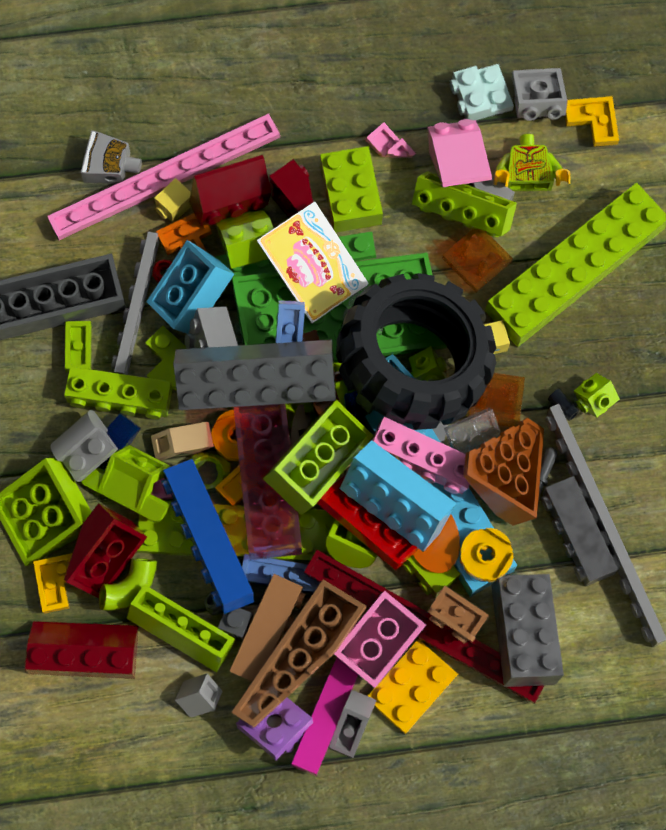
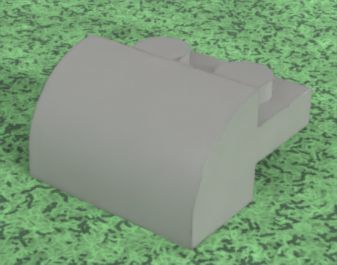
[51,410,118,482]

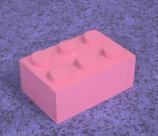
[334,591,426,688]

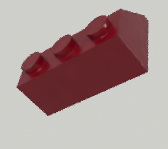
[189,155,271,226]

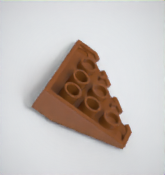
[463,418,544,526]

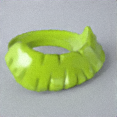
[189,453,231,490]

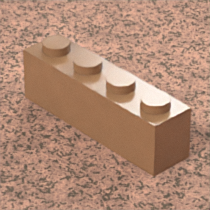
[230,574,306,682]

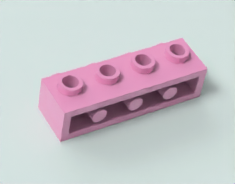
[372,417,470,494]

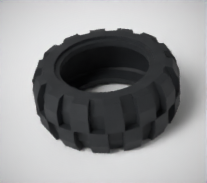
[336,273,497,430]

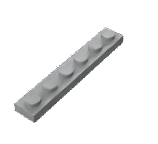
[111,232,160,375]

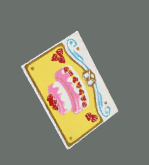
[257,202,369,323]

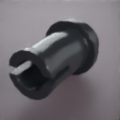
[548,389,580,421]

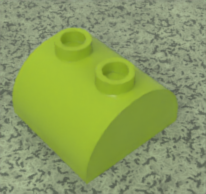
[326,520,377,568]

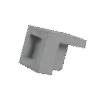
[175,673,223,717]

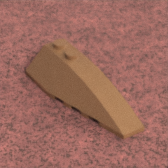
[232,580,367,728]

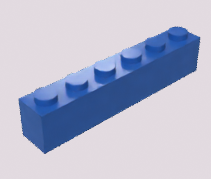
[161,459,254,614]

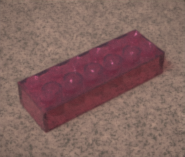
[233,404,302,560]

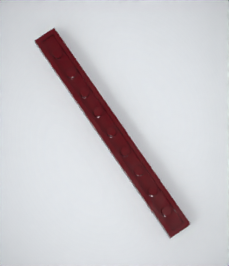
[304,550,545,704]

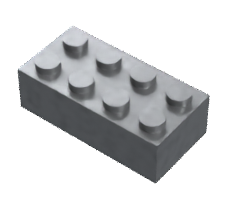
[491,574,564,687]

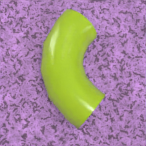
[99,558,157,611]

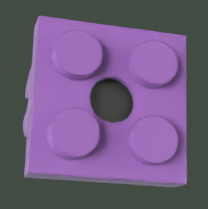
[236,698,313,760]

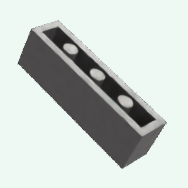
[541,476,618,586]

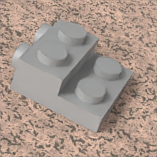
[512,68,567,121]

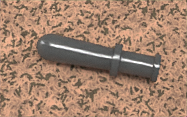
[538,448,557,501]

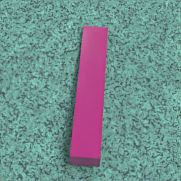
[292,621,359,776]

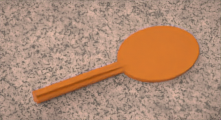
[413,514,460,573]

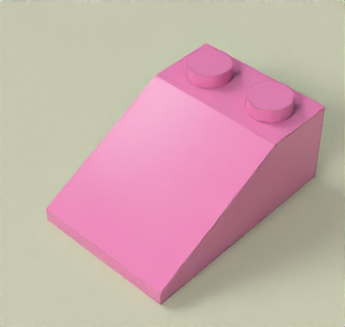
[428,119,492,187]

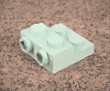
[450,64,514,120]

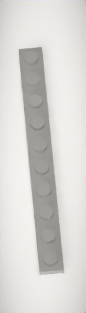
[545,404,666,647]

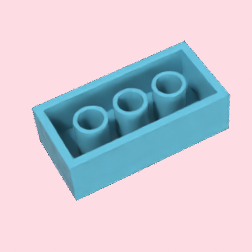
[340,440,456,552]

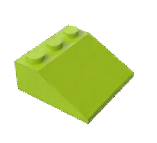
[0,458,92,566]

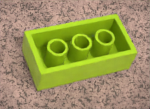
[263,400,374,515]

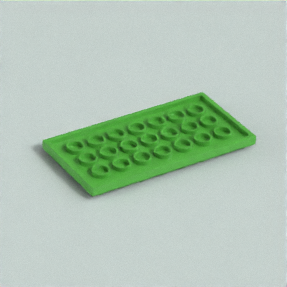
[231,253,447,363]

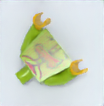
[493,134,570,191]

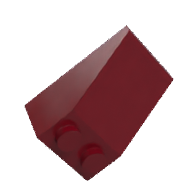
[269,159,313,218]
[64,503,147,598]

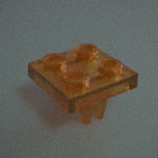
[442,228,513,293]
[468,373,525,427]

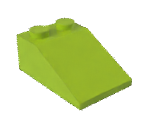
[215,209,274,269]

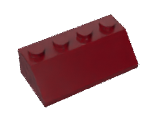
[25,621,139,679]

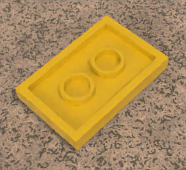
[368,639,458,734]

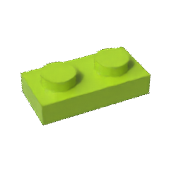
[65,321,92,372]

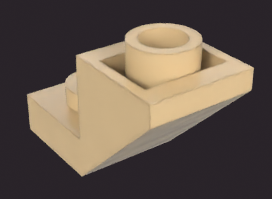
[151,422,214,461]

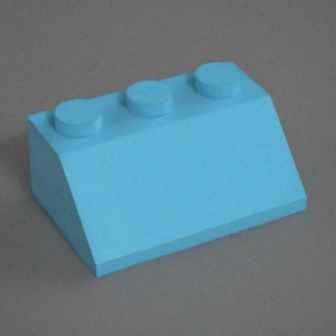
[147,240,234,334]

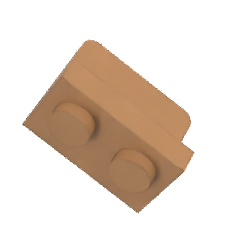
[427,586,489,643]

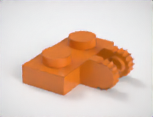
[156,213,212,255]

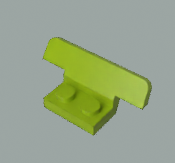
[81,445,171,522]

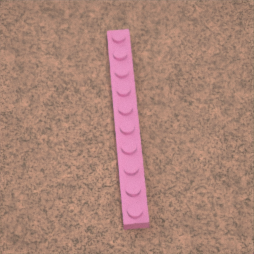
[47,114,280,240]

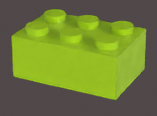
[320,146,383,233]

